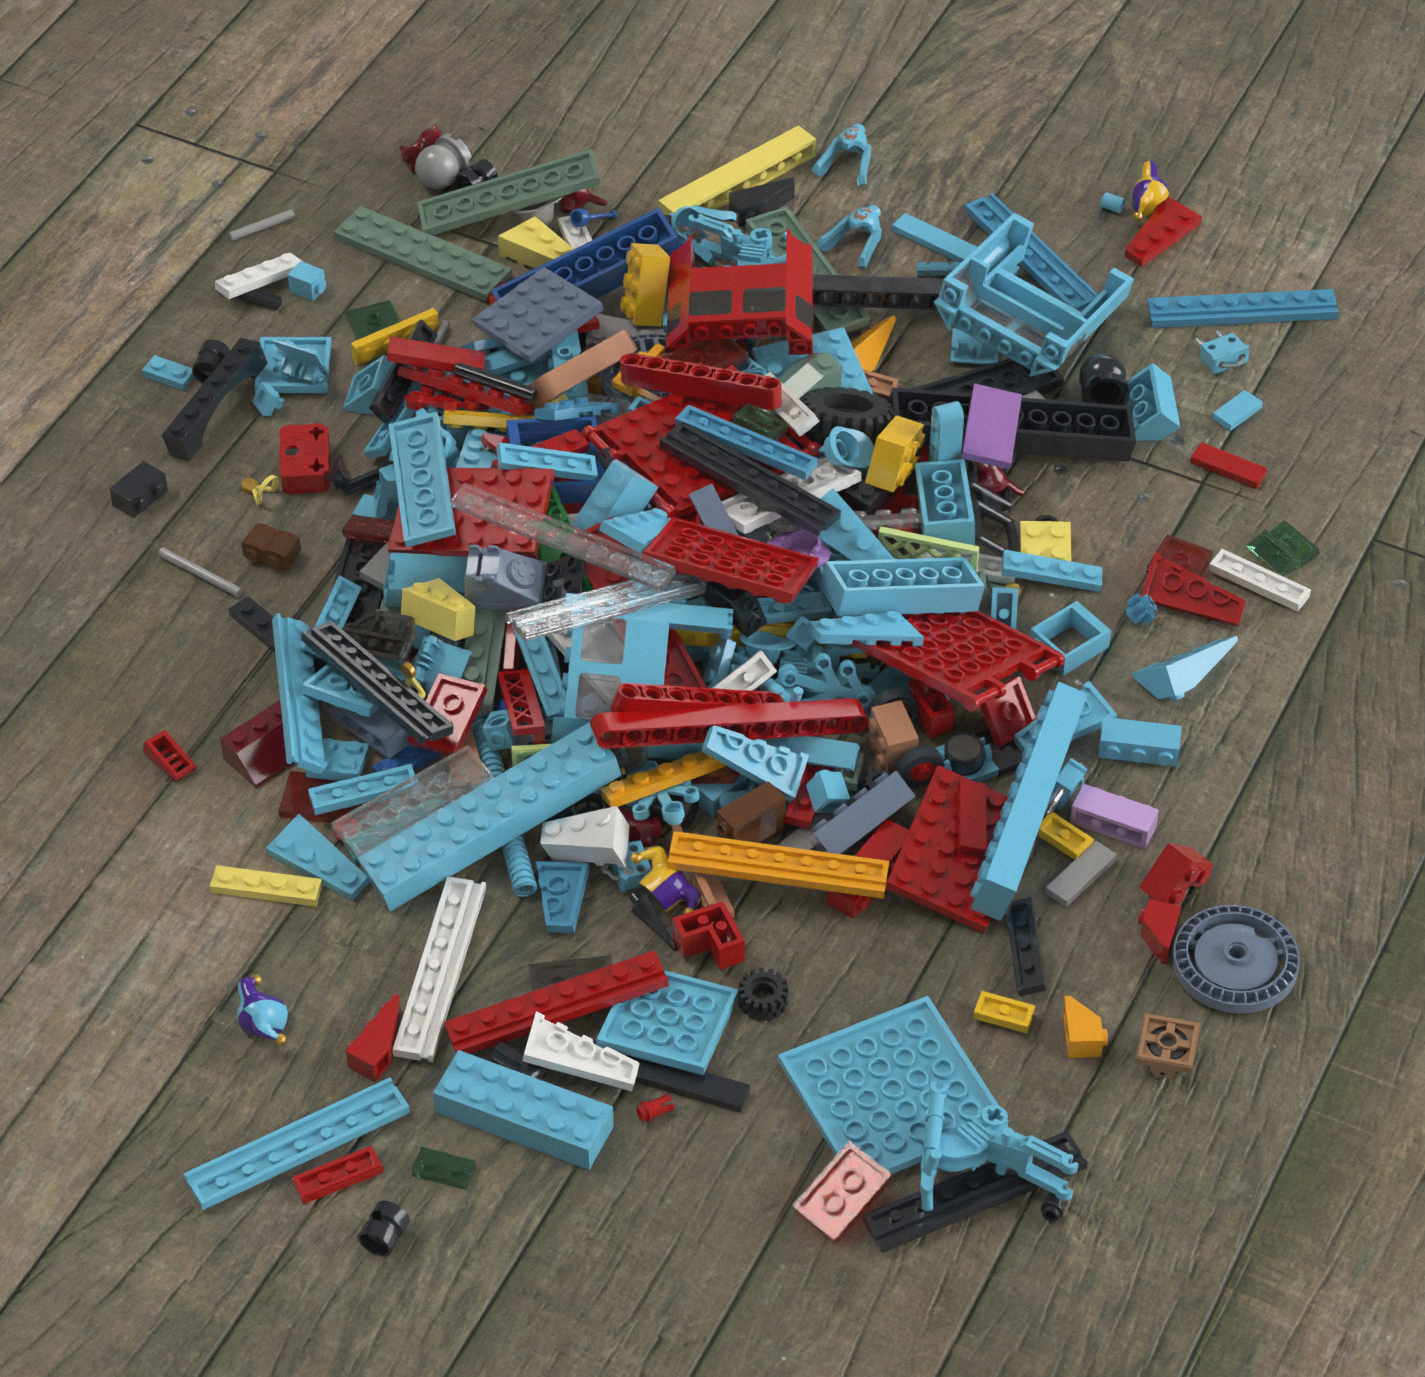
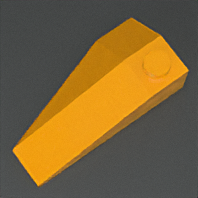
[851,315,896,371]

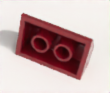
[220,700,295,788]

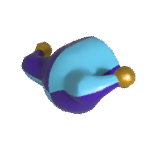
[236,974,288,1046]

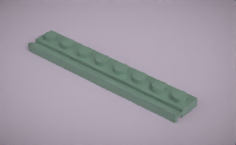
[462,609,508,716]

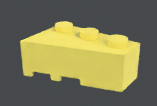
[498,216,574,268]

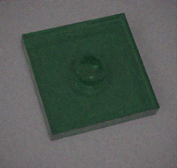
[345,300,400,341]

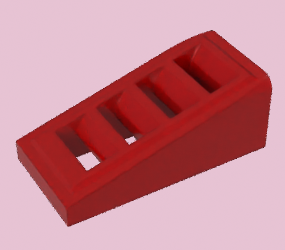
[143,730,197,782]

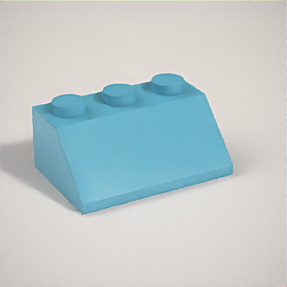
[1125,363,1180,441]
[572,459,658,532]

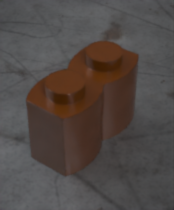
[241,523,301,570]

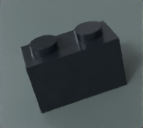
[109,461,168,518]

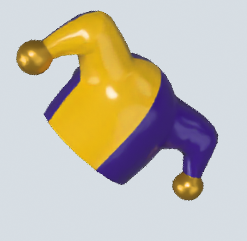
[1132,161,1169,221]
[631,846,702,914]

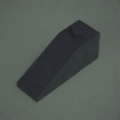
[729,177,795,227]

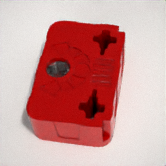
[279,423,331,494]

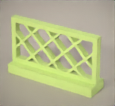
[878,527,979,576]

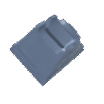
[464,544,547,612]

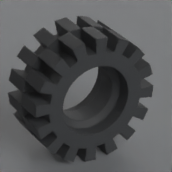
[738,968,788,1021]

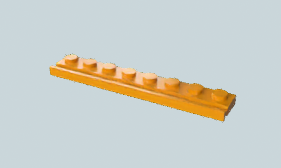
[667,831,889,899]

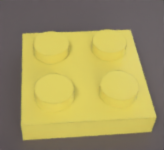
[1020,521,1071,561]

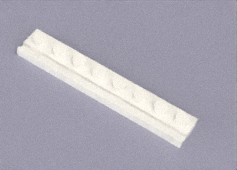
[393,877,486,1063]

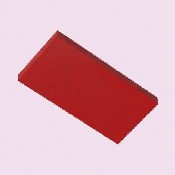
[387,336,485,372]

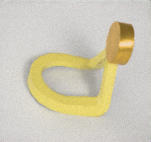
[241,475,279,506]
[401,662,426,699]

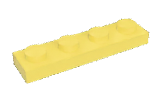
[210,865,322,907]

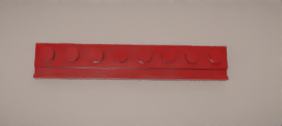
[444,950,669,1054]

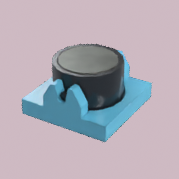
[936,732,999,782]

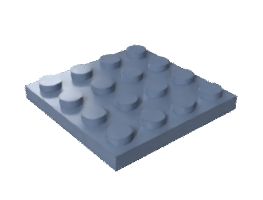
[472,267,604,363]

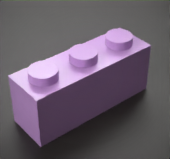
[1070,784,1159,849]

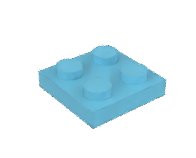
[306,738,369,781]

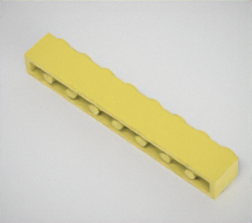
[658,125,816,215]

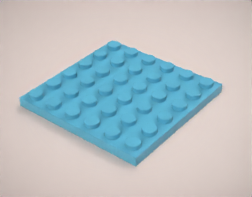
[778,996,1008,1189]

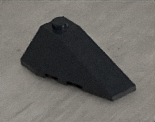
[837,476,895,525]

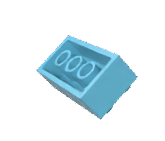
[915,459,975,549]

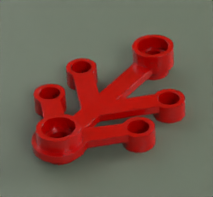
[404,385,490,411]

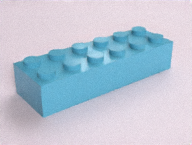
[820,557,985,617]
[433,1050,614,1170]

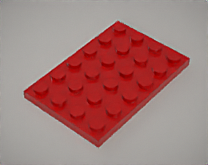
[387,468,555,558]
[642,517,819,603]
[886,765,1009,933]

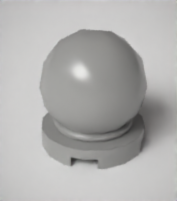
[415,133,472,190]

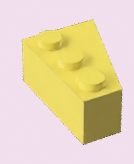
[401,578,475,641]

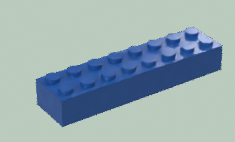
[491,208,681,301]

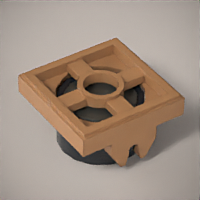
[1135,1013,1200,1080]

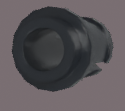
[1041,1192,1064,1222]

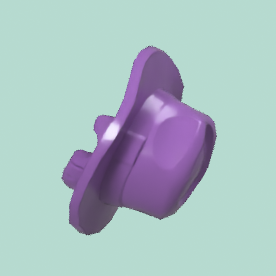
[766,530,831,569]

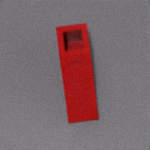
[346,994,401,1082]

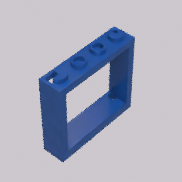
[506,416,606,504]

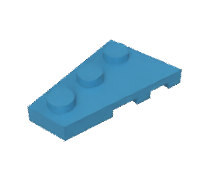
[535,397,619,420]
[536,861,590,933]

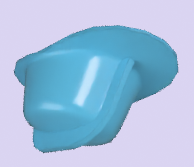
[819,426,874,468]
[740,631,796,665]

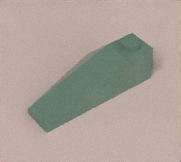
[757,352,842,425]

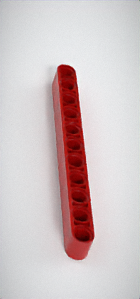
[590,698,869,749]

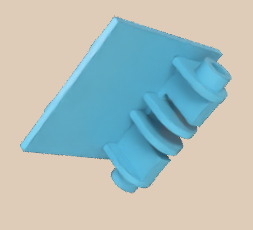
[950,328,999,365]
[273,339,329,384]
[411,635,472,692]

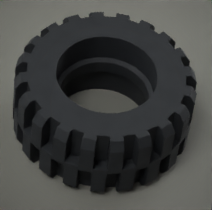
[801,387,894,454]

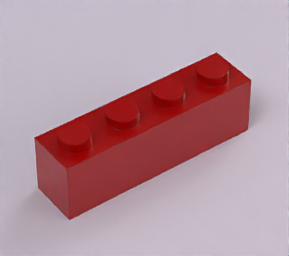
[826,819,909,919]

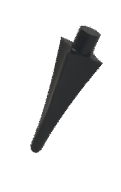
[326,453,350,490]
[629,891,677,950]

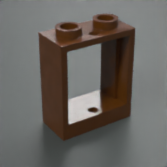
[716,781,785,844]

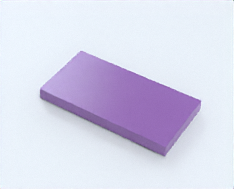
[961,384,1022,469]

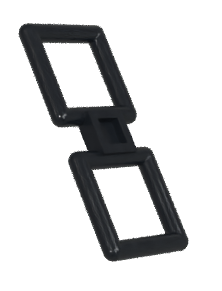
[961,446,1019,557]

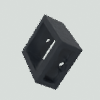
[698,577,767,638]

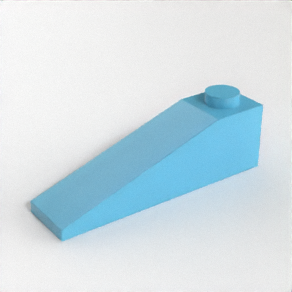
[1132,636,1238,701]

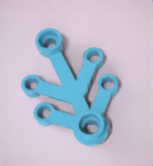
[778,653,876,710]
[626,761,700,825]

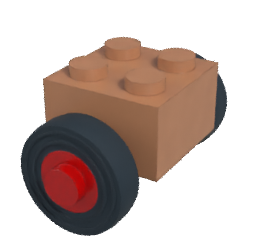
[867,687,944,788]

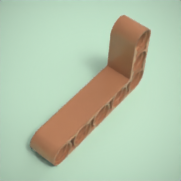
[525,329,638,416]

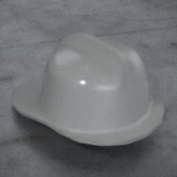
[512,195,564,226]

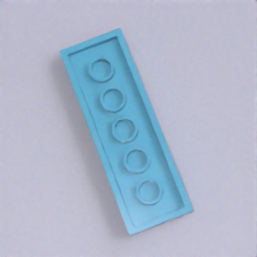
[388,412,456,547]

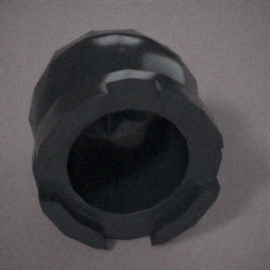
[1079,353,1130,406]

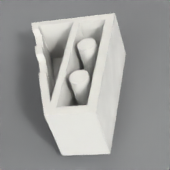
[540,806,629,868]

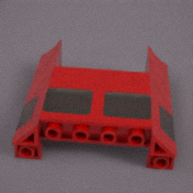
[666,229,813,361]

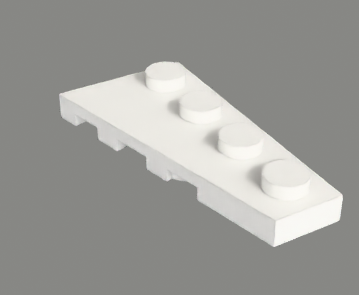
[522,1011,639,1091]

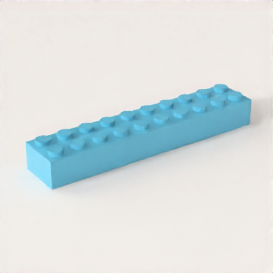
[970,681,1088,921]
[358,723,622,912]

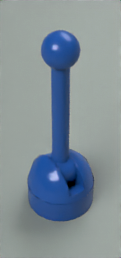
[570,208,617,227]

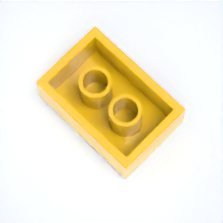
[621,243,670,327]
[865,415,925,492]

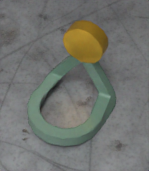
[980,570,1021,606]

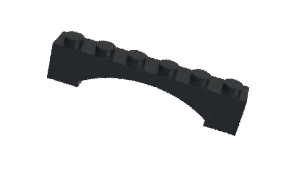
[162,338,268,461]

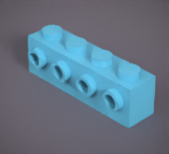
[546,330,589,400]

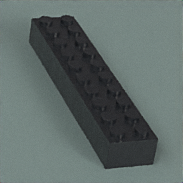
[888,387,1136,462]

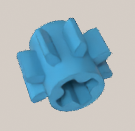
[1125,593,1157,626]

